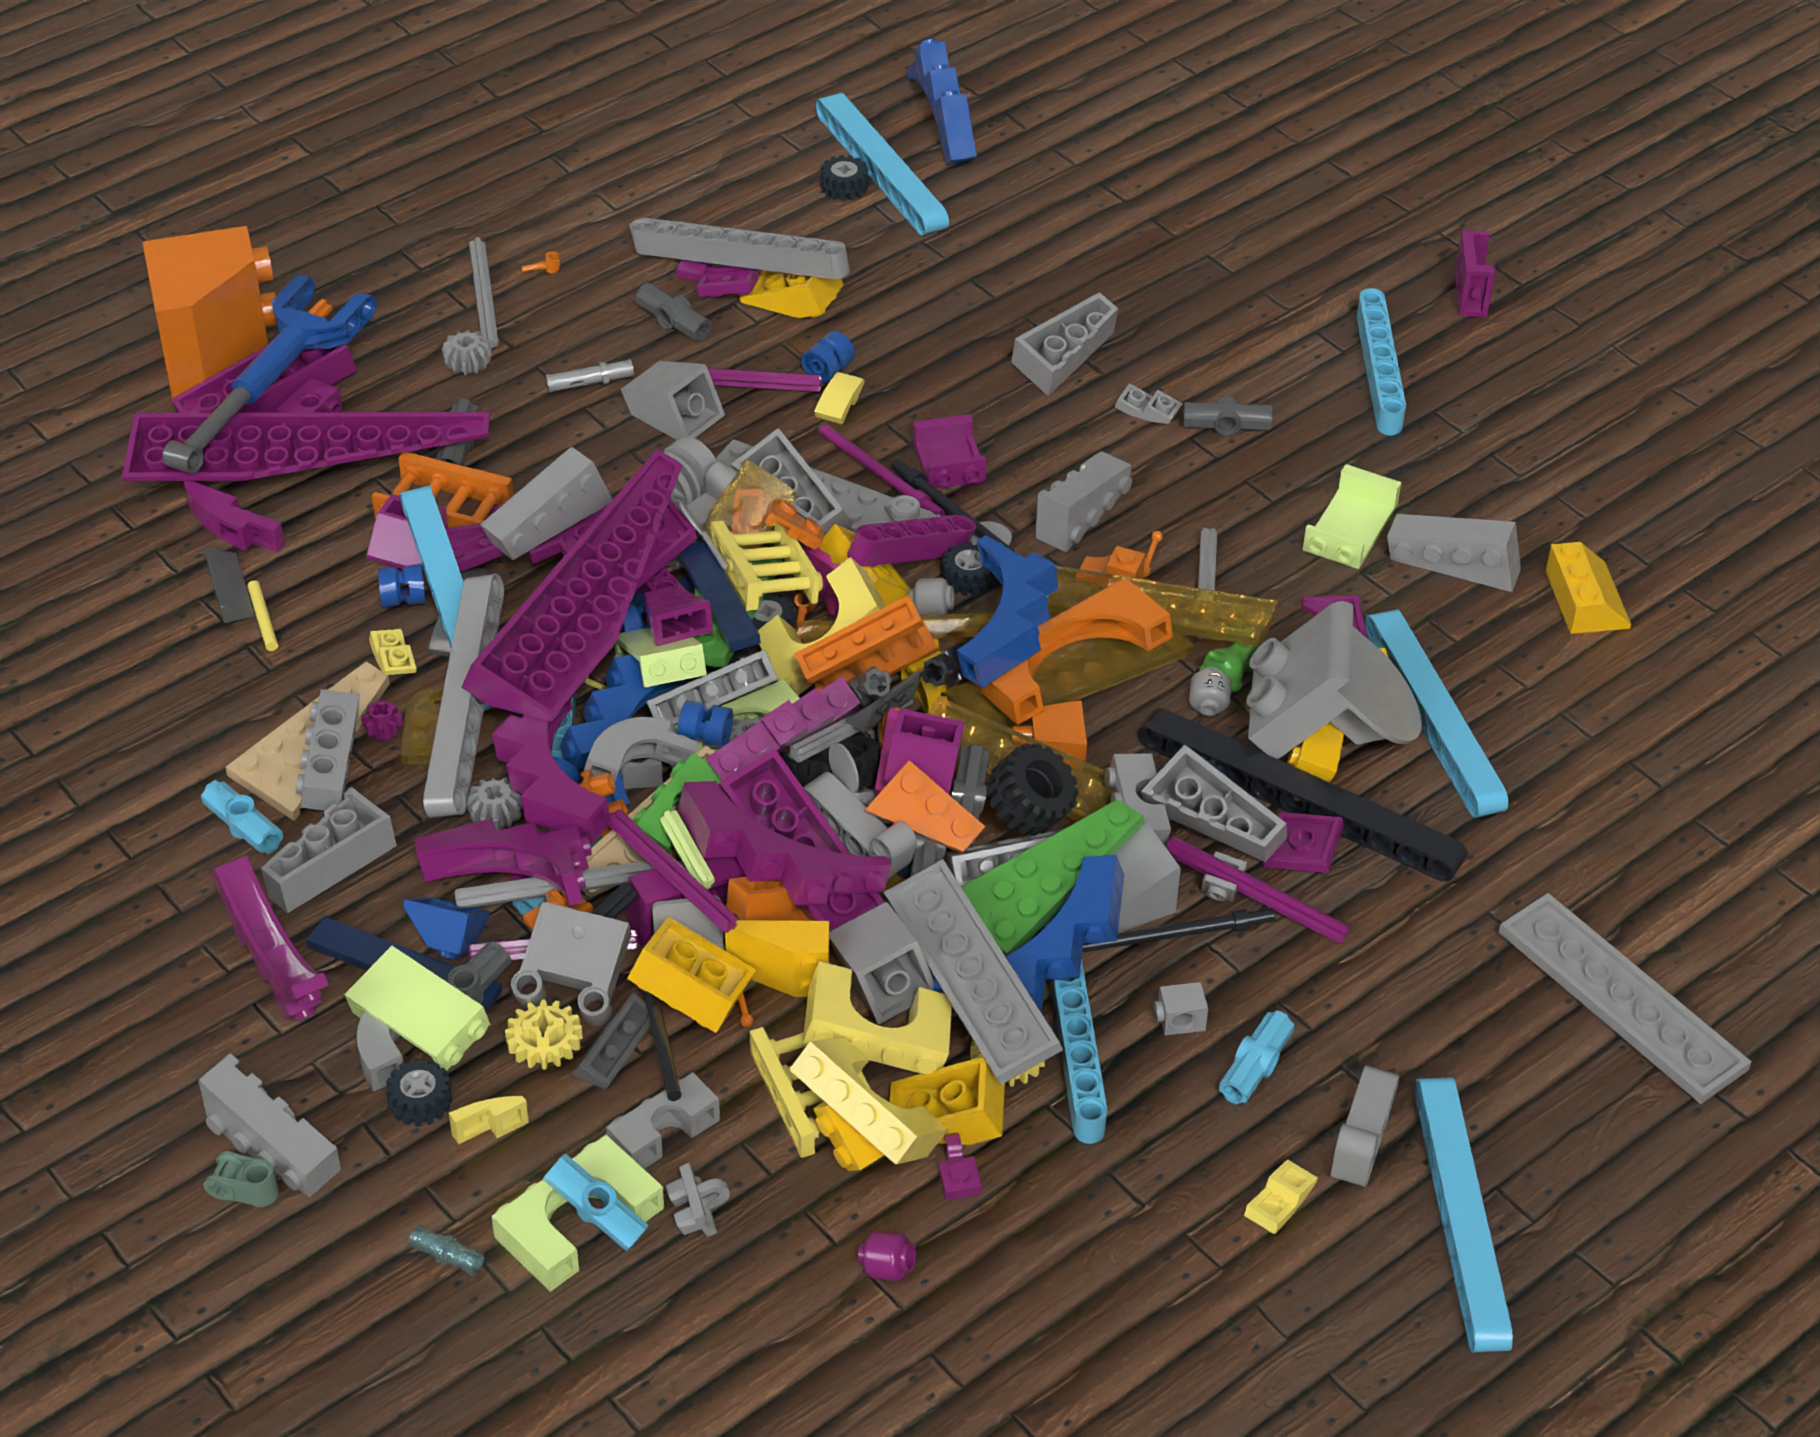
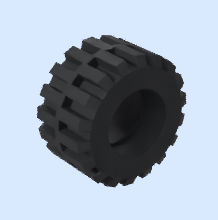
[986,743,1078,836]

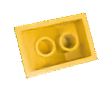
[739,270,844,318]
[725,920,830,998]
[889,1057,1005,1145]

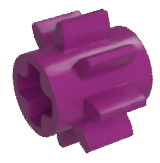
[361,701,403,740]

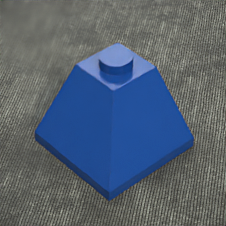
[403,896,490,959]

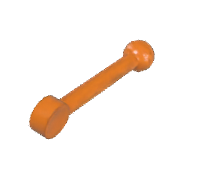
[1144,531,1163,577]
[738,993,754,1027]

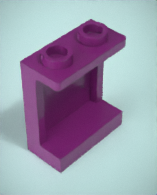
[1454,230,1495,317]
[913,414,987,489]

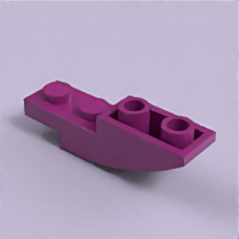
[184,481,285,553]

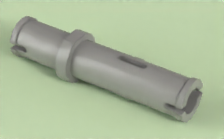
[546,359,634,393]

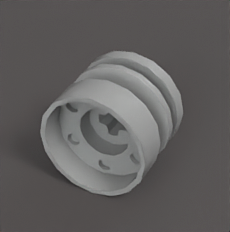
[664,436,717,510]

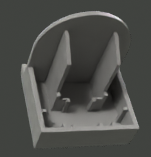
[1247,601,1422,759]

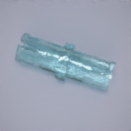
[408,1224,484,1276]

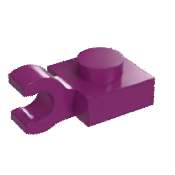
[938,1133,981,1200]

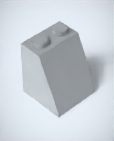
[621,361,725,440]
[1114,822,1181,933]
[829,901,934,1025]

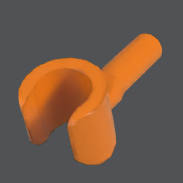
[521,251,561,274]
[794,593,816,633]

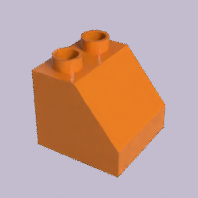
[143,226,277,398]

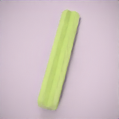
[660,810,715,889]

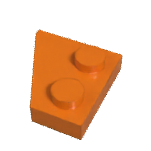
[764,498,824,551]

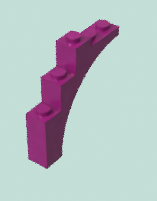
[706,677,861,781]
[492,699,609,844]
[678,781,891,905]
[414,818,592,906]
[210,855,329,1021]

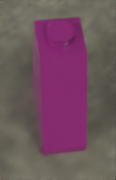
[644,586,713,646]

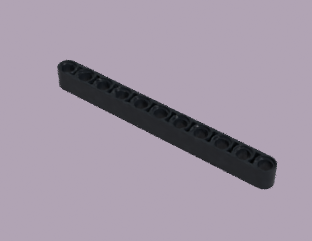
[1137,708,1468,882]

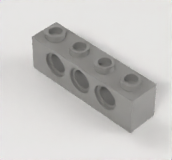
[647,649,779,725]
[296,689,360,811]
[944,827,1067,887]

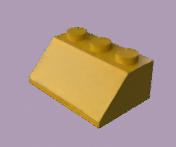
[818,523,910,606]
[1546,542,1631,634]
[627,916,756,1033]

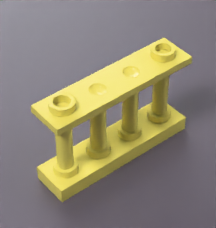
[710,520,823,611]
[750,1027,870,1158]

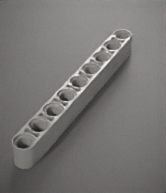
[630,218,850,279]
[423,574,504,818]

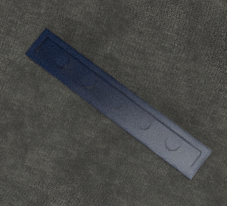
[678,540,761,652]
[306,917,502,1014]

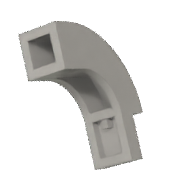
[583,717,699,782]
[357,1011,403,1092]

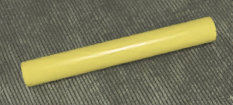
[247,581,278,651]

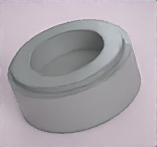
[890,495,920,521]

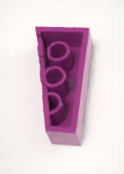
[627,855,746,949]

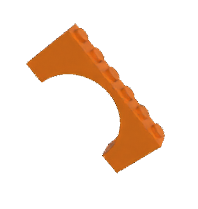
[974,578,1173,725]

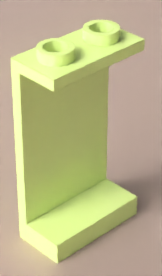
[1303,464,1401,569]
[614,628,707,687]
[344,946,490,1071]

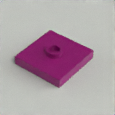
[1263,812,1344,873]

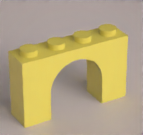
[757,557,886,695]
[803,961,952,1074]
[789,1037,948,1165]

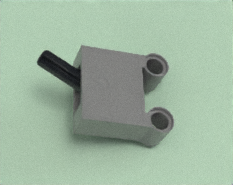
[511,883,637,1026]

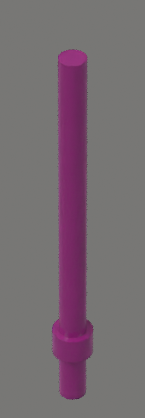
[819,424,945,516]

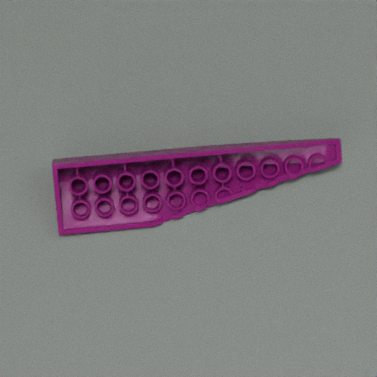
[122,412,490,481]
[461,448,682,722]

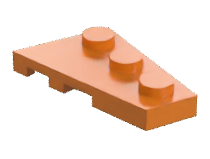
[864,760,985,853]

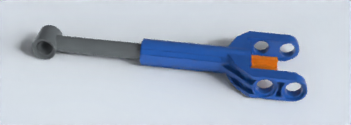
[162,274,377,474]

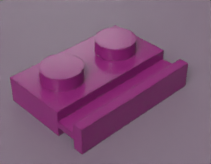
[696,266,761,298]

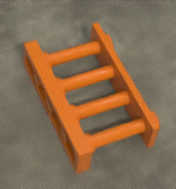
[372,452,514,528]
[794,595,939,691]

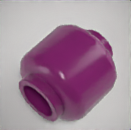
[858,1231,916,1281]

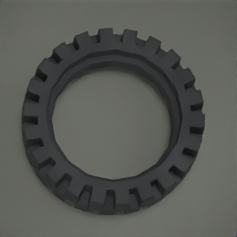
[784,734,881,791]

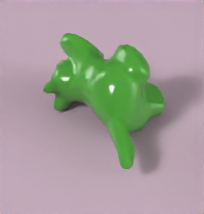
[1199,630,1258,692]

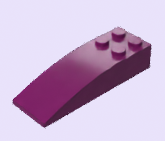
[171,344,357,413]
[719,749,884,944]

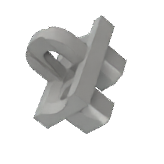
[666,1163,730,1237]

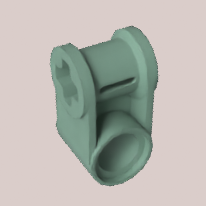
[203,1151,279,1207]

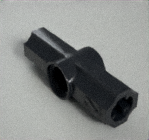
[921,646,966,687]

